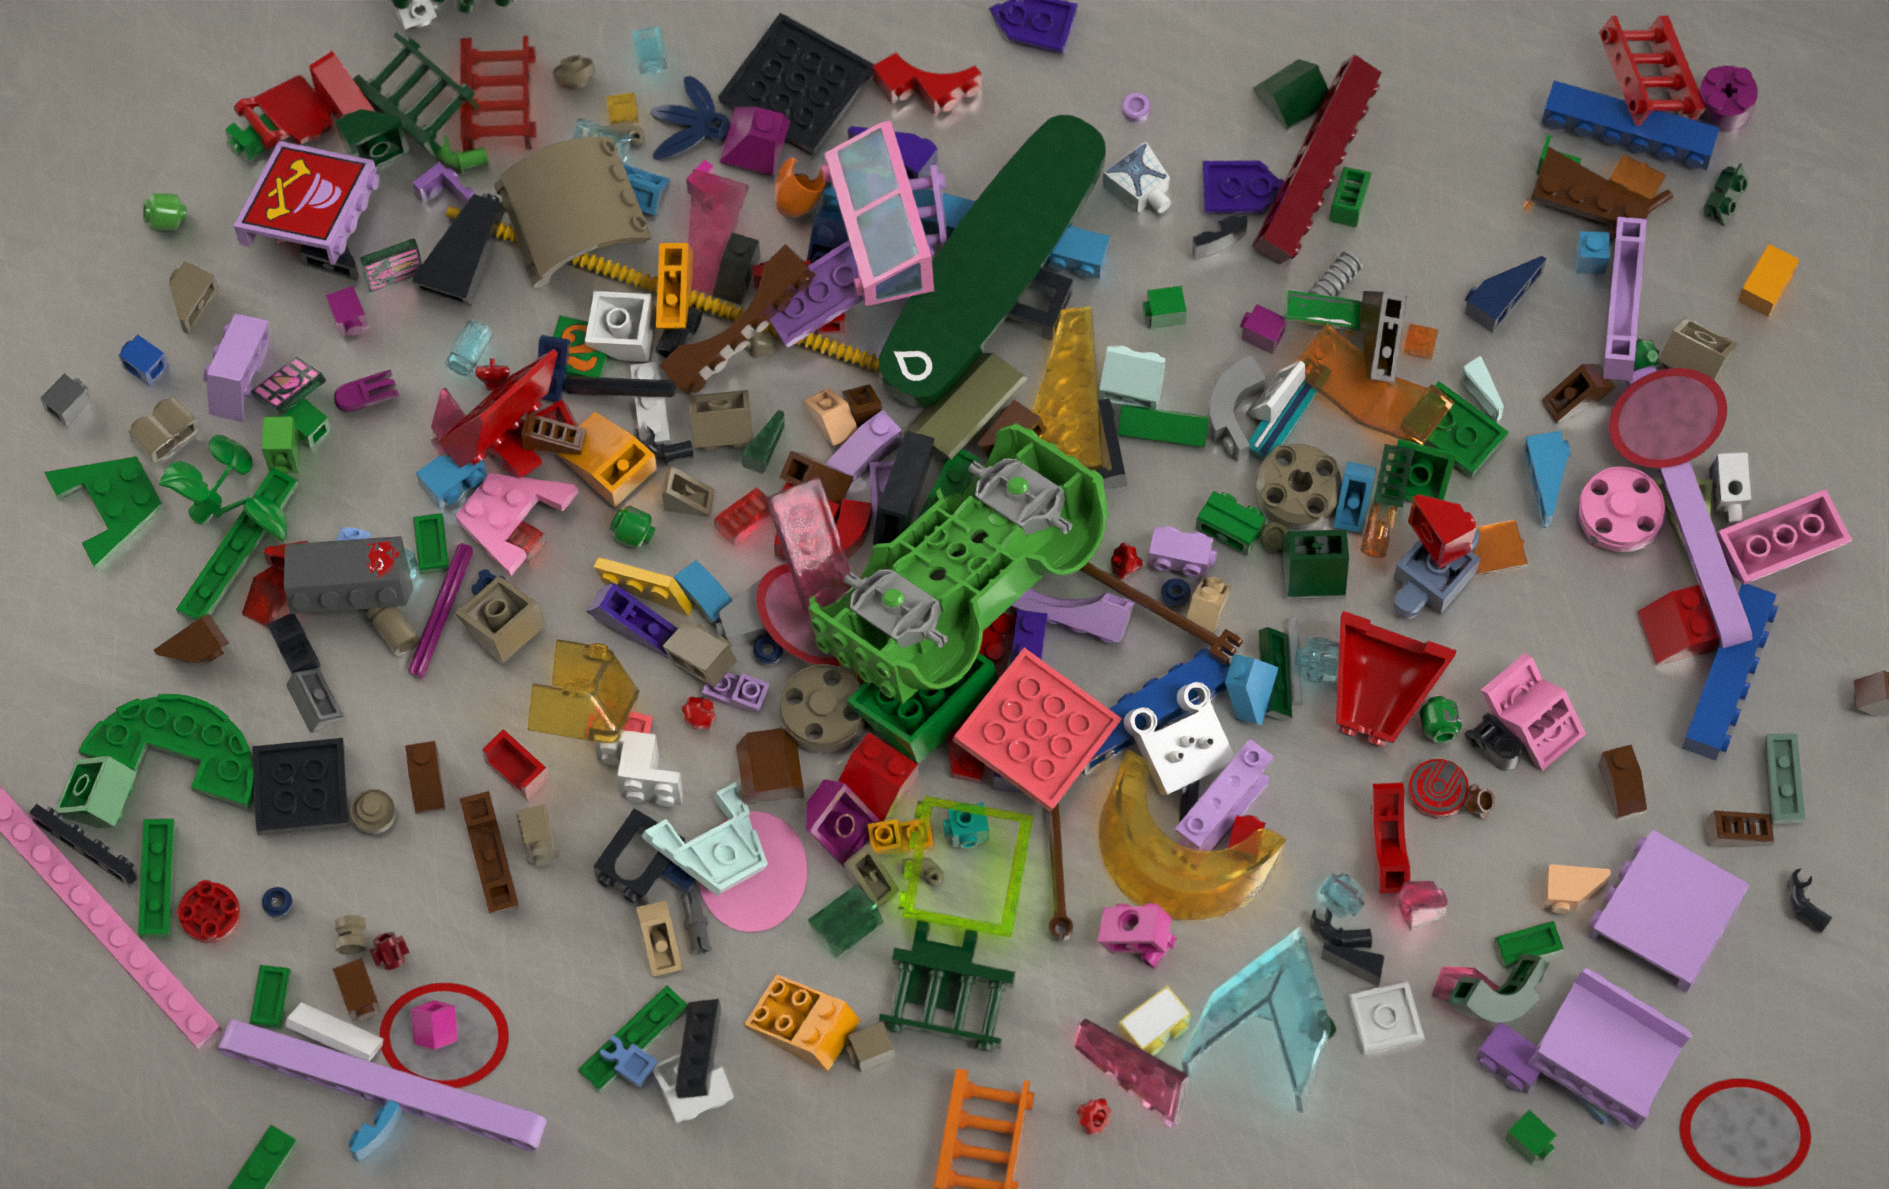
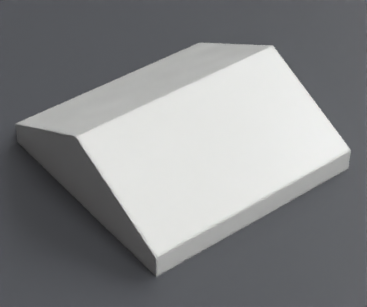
[1246,361,1305,422]

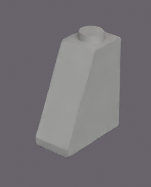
[715,577,771,648]

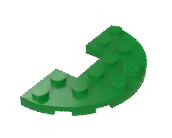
[78,694,254,809]

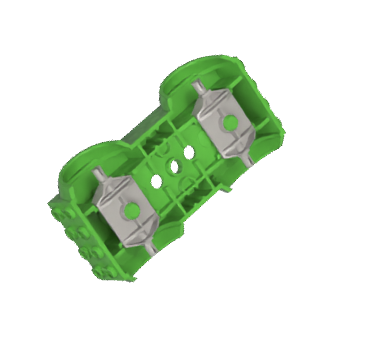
[808,423,1109,704]

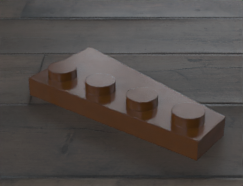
[1531,147,1651,227]

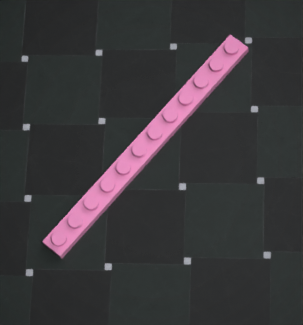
[0,786,222,1050]

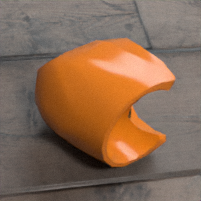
[775,157,827,218]

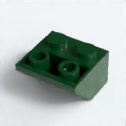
[1281,530,1349,599]

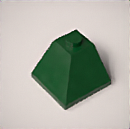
[335,109,410,169]

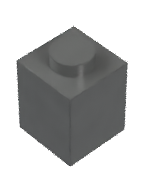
[40,373,91,427]

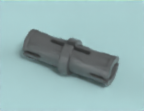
[680,891,712,955]

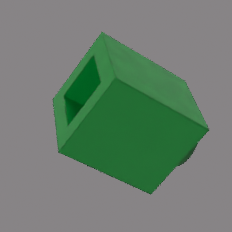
[1142,285,1187,329]
[282,397,331,450]
[1505,1109,1557,1165]

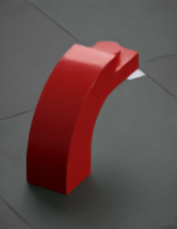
[774,499,872,570]
[1371,782,1410,894]

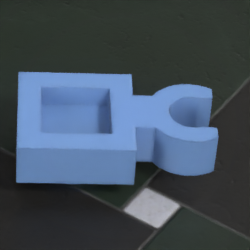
[600,1036,658,1089]

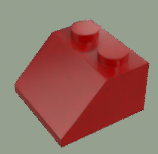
[1408,494,1477,569]
[1638,585,1719,666]
[838,732,918,822]

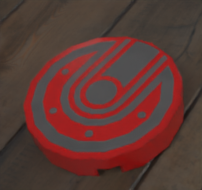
[1408,759,1469,819]

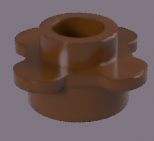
[1465,784,1495,819]

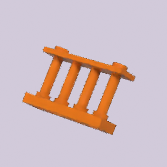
[934,1068,1035,1189]

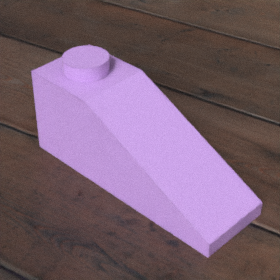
[826,410,902,483]

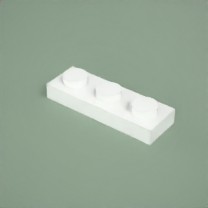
[630,361,671,445]

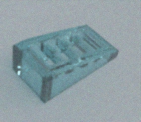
[573,118,632,164]

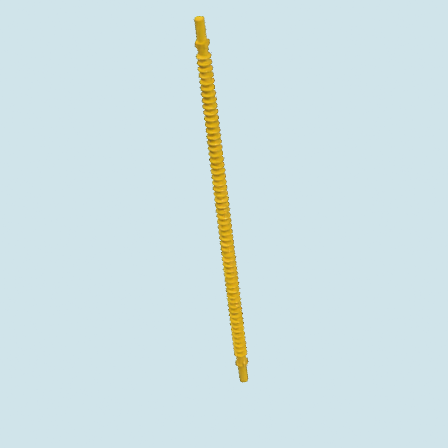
[446,206,879,373]

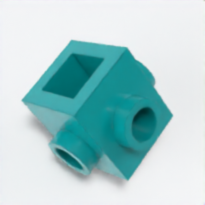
[943,802,989,849]

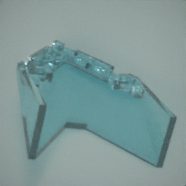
[1181,926,1331,1113]

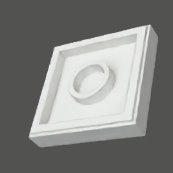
[1348,981,1425,1055]

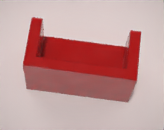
[482,729,549,801]

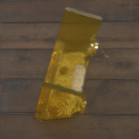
[527,639,639,743]

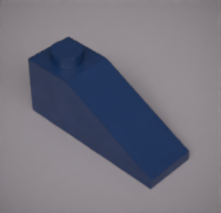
[1464,256,1546,333]

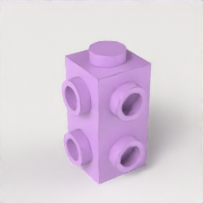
[1148,526,1217,577]

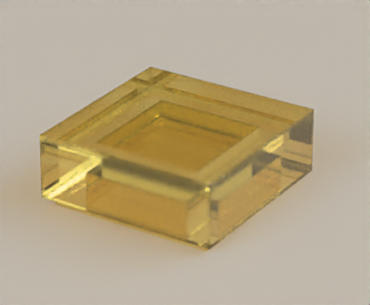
[607,92,639,125]

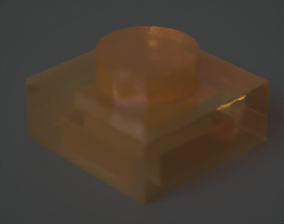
[1403,323,1438,360]

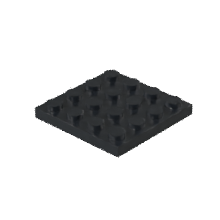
[718,12,875,155]

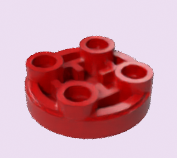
[177,880,241,943]

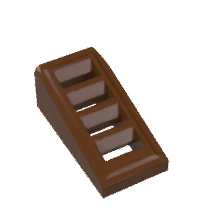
[522,414,587,455]
[1706,810,1774,847]

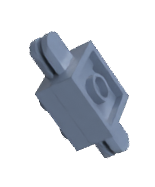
[1393,527,1481,619]

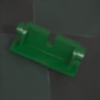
[1703,163,1748,226]

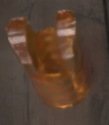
[1360,503,1399,558]

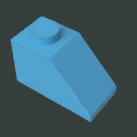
[1333,461,1377,533]
[1225,654,1279,725]

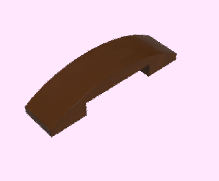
[460,791,519,914]

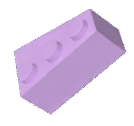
[203,313,270,422]

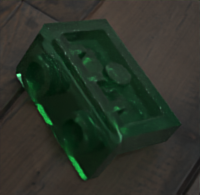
[807,885,884,957]

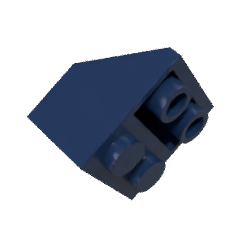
[806,206,874,264]

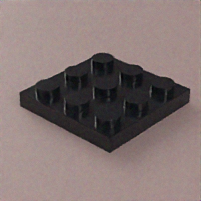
[252,738,349,835]

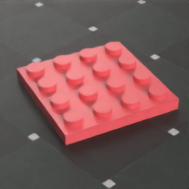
[952,648,1122,812]

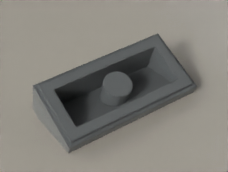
[286,668,344,733]

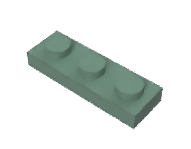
[1765,734,1805,824]

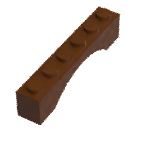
[659,244,816,396]

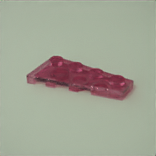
[688,168,749,296]
[1074,1018,1189,1128]

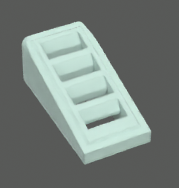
[1460,356,1504,422]

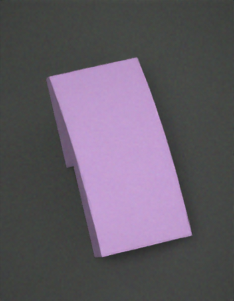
[701,672,770,712]

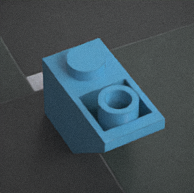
[416,456,487,510]

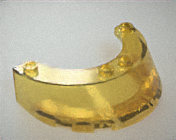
[1099,750,1287,921]

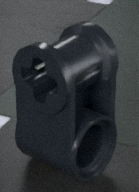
[1464,713,1522,771]

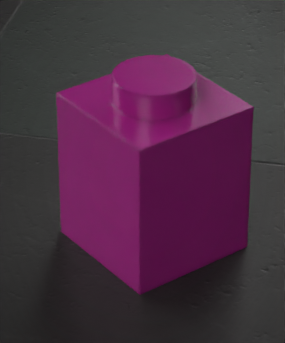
[326,286,368,337]
[1240,304,1287,355]

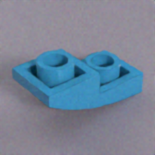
[674,560,733,624]
[349,1100,403,1162]

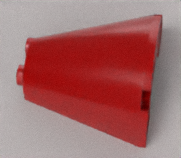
[1336,611,1457,748]

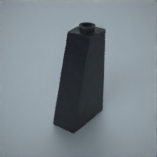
[412,193,505,306]
[873,430,935,546]

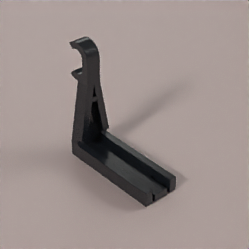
[1095,398,1127,489]

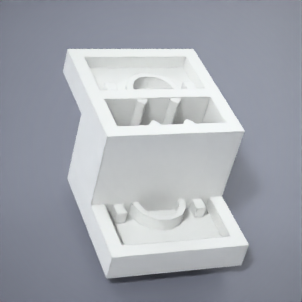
[593,727,683,807]

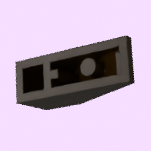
[1359,291,1407,383]

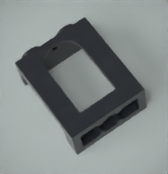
[1007,269,1074,341]
[593,808,686,906]

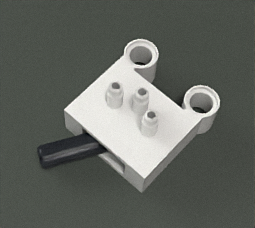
[1123,682,1235,822]

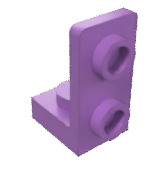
[413,162,475,206]

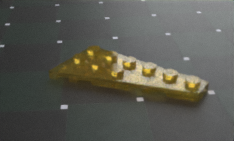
[1033,306,1103,470]

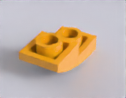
[868,817,935,855]

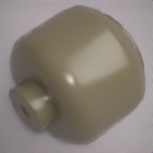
[744,330,775,358]

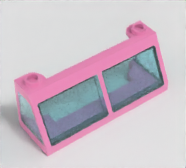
[821,121,934,306]

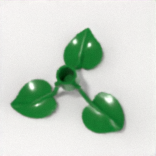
[159,435,287,543]

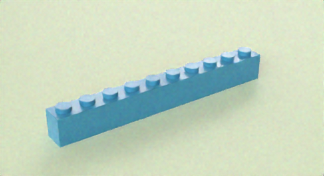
[823,170,1110,279]

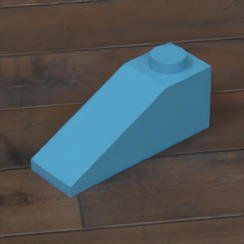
[1523,431,1571,528]

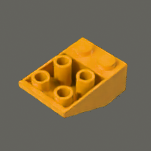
[554,412,657,508]
[744,974,861,1071]

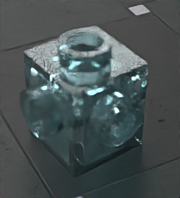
[1295,637,1339,683]

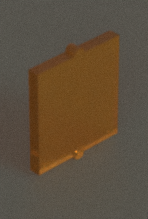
[1607,155,1666,204]
[1472,520,1528,576]

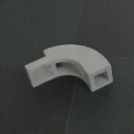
[1208,355,1266,462]

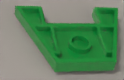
[44,456,164,571]

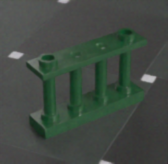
[353,32,480,156]
[879,947,1016,1052]

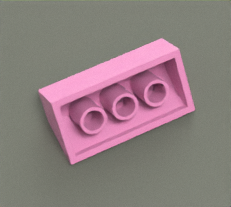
[1717,489,1852,584]

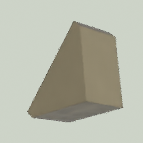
[662,466,715,517]
[844,843,899,909]

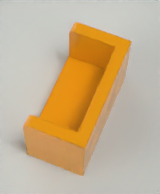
[1738,244,1800,317]

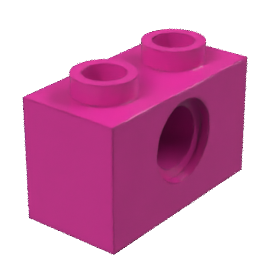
[1098,903,1172,953]

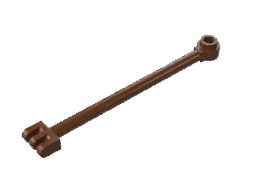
[1079,562,1243,665]
[1047,802,1073,941]

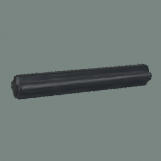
[564,376,676,398]

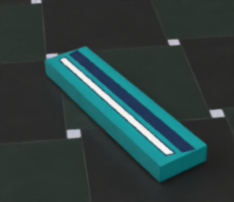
[1248,357,1331,460]

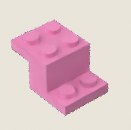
[1481,653,1586,771]

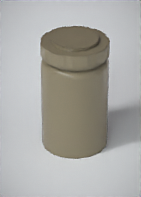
[367,607,420,656]

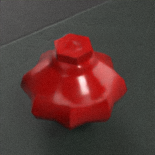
[475,358,510,391]
[1110,542,1143,579]
[681,696,717,730]
[1077,1098,1112,1135]

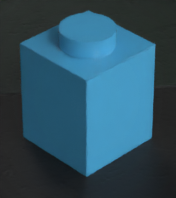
[1576,231,1609,274]

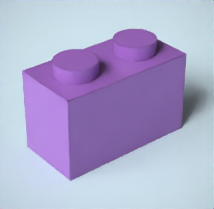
[1476,1023,1543,1094]

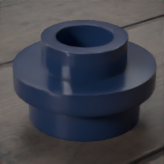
[1161,578,1191,608]
[753,635,783,665]
[262,887,293,917]

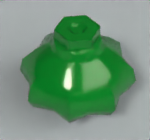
[1634,338,1660,370]

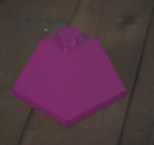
[719,107,790,176]
[806,779,881,868]

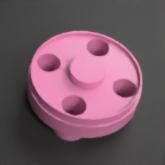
[1577,467,1665,552]

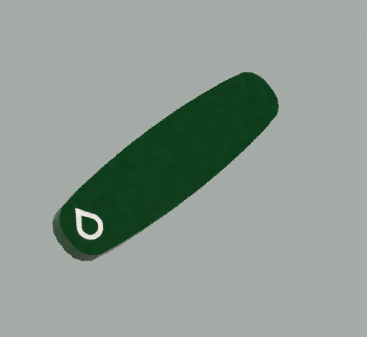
[879,115,1106,407]

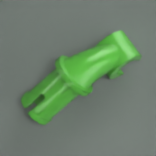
[433,135,489,173]

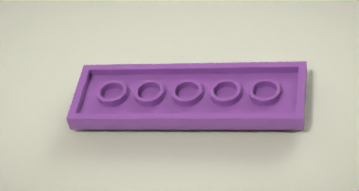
[769,207,935,348]

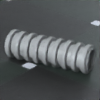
[1308,250,1363,297]

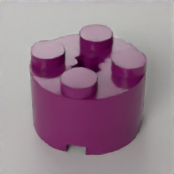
[1699,65,1758,132]

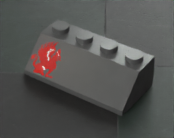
[284,536,413,614]

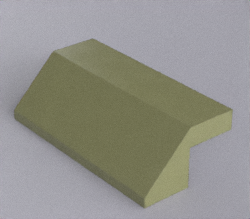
[903,353,1027,460]

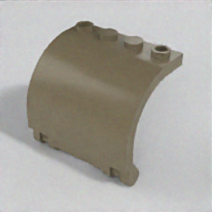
[494,136,652,288]

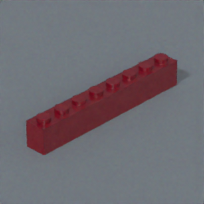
[1252,54,1382,264]

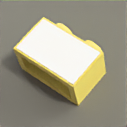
[1118,986,1191,1059]

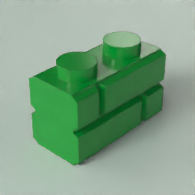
[1196,491,1266,555]

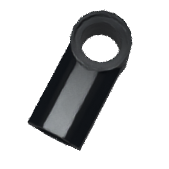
[655,306,703,359]

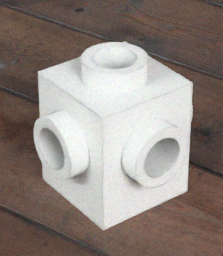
[393,0,438,29]

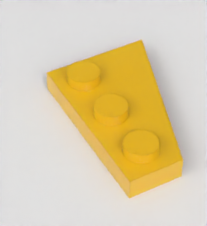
[593,557,694,617]

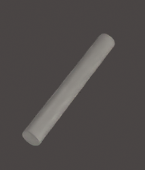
[1286,618,1303,705]

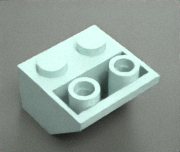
[1099,346,1166,409]

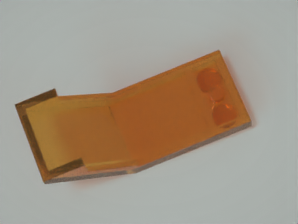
[1295,323,1455,444]

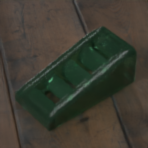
[741,410,786,474]
[1373,444,1414,508]

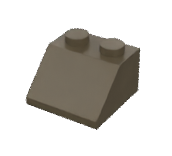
[1658,317,1738,382]
[690,390,753,450]
[456,576,546,663]

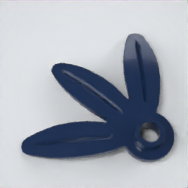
[650,76,730,160]

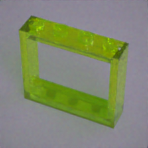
[898,795,1034,937]

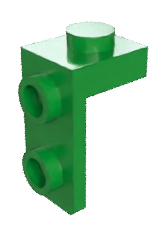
[225,113,277,163]

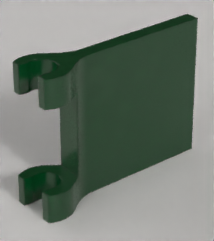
[906,919,978,1012]

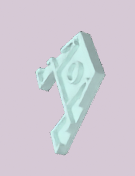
[642,781,768,896]

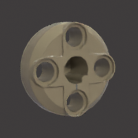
[1255,444,1342,530]
[780,664,866,754]

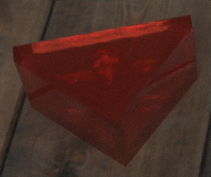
[242,565,287,628]

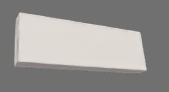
[285,1003,383,1062]

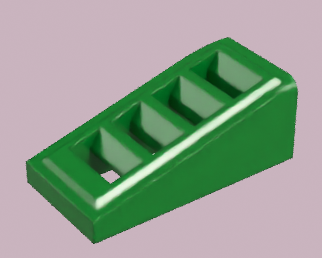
[1329,166,1372,227]

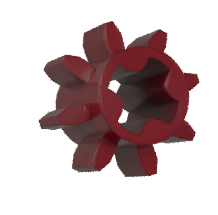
[369,932,410,970]

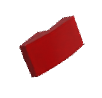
[486,430,542,478]

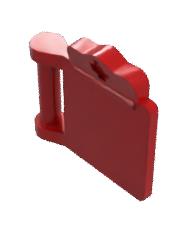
[233,75,333,149]

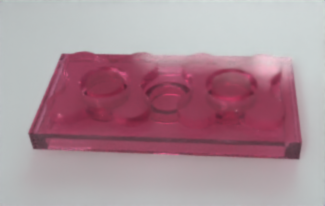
[766,477,851,611]

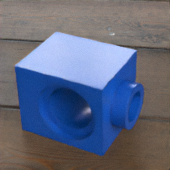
[119,334,169,387]

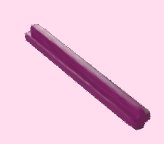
[408,543,473,678]

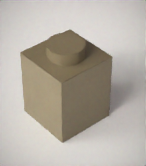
[845,1021,895,1072]

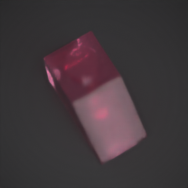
[431,387,466,456]
[1397,881,1448,931]

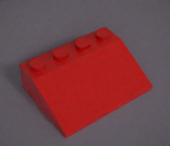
[438,349,558,468]

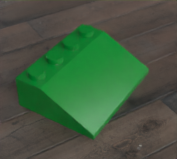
[847,653,999,764]

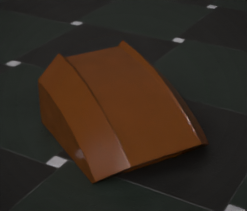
[736,728,804,805]

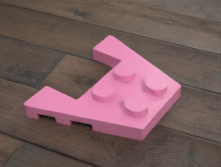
[455,473,578,576]

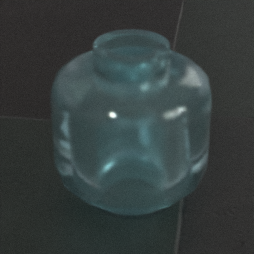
[1318,873,1365,918]

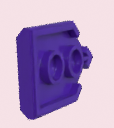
[989,0,1078,53]
[1202,160,1284,214]

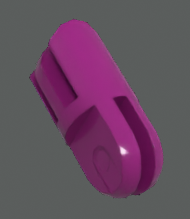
[334,369,400,412]

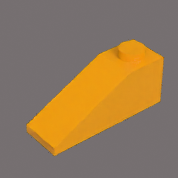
[656,243,694,329]

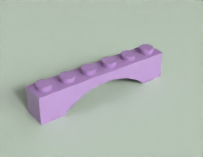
[1603,217,1647,381]
[958,551,1135,643]

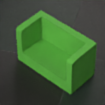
[262,416,300,474]

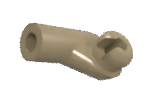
[603,121,645,145]
[901,857,944,885]

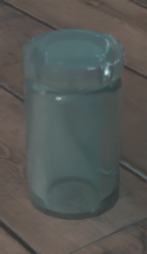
[445,320,493,377]

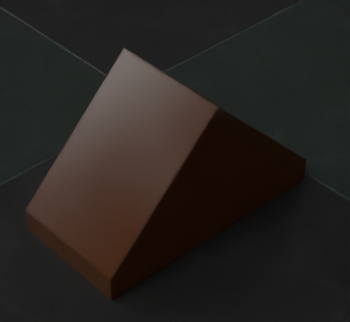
[842,384,882,428]

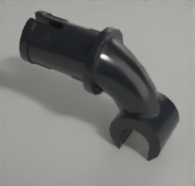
[633,426,694,466]
[1787,868,1833,933]
[1310,908,1372,949]

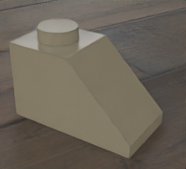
[169,261,218,334]

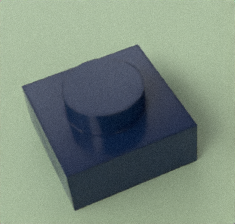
[663,862,698,894]

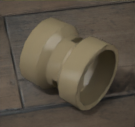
[335,915,367,955]

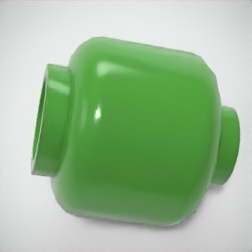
[143,193,186,231]

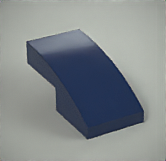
[537,335,570,401]

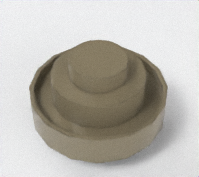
[553,55,596,89]
[350,789,396,834]

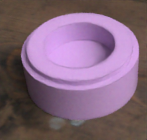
[1122,93,1150,122]

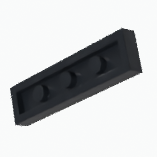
[29,803,137,888]
[675,999,722,1099]

